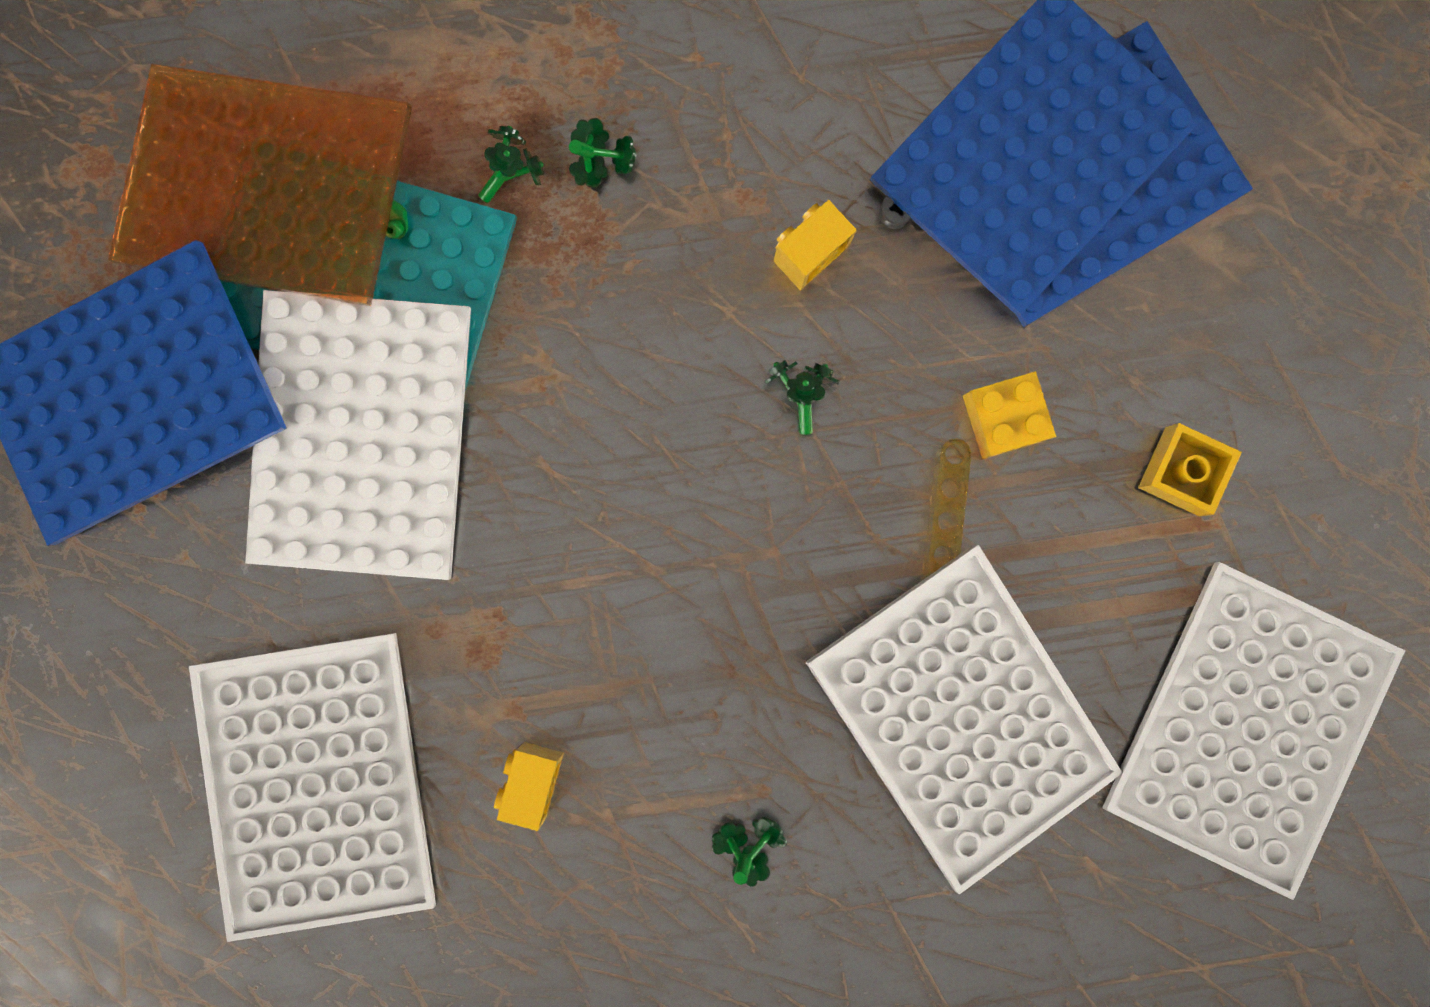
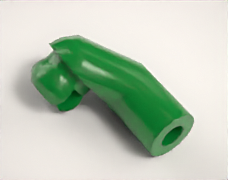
[371,191,408,239]

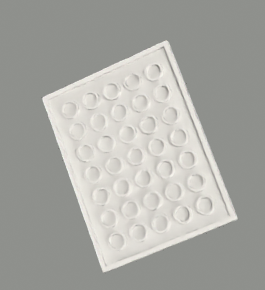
[245,290,471,580]
[806,545,1122,895]
[1102,562,1405,900]
[189,633,436,942]

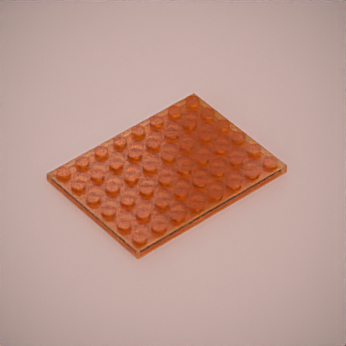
[108,64,412,306]

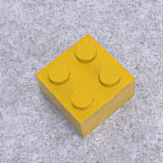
[774,199,857,291]
[963,371,1056,460]
[1138,423,1242,516]
[494,742,564,831]

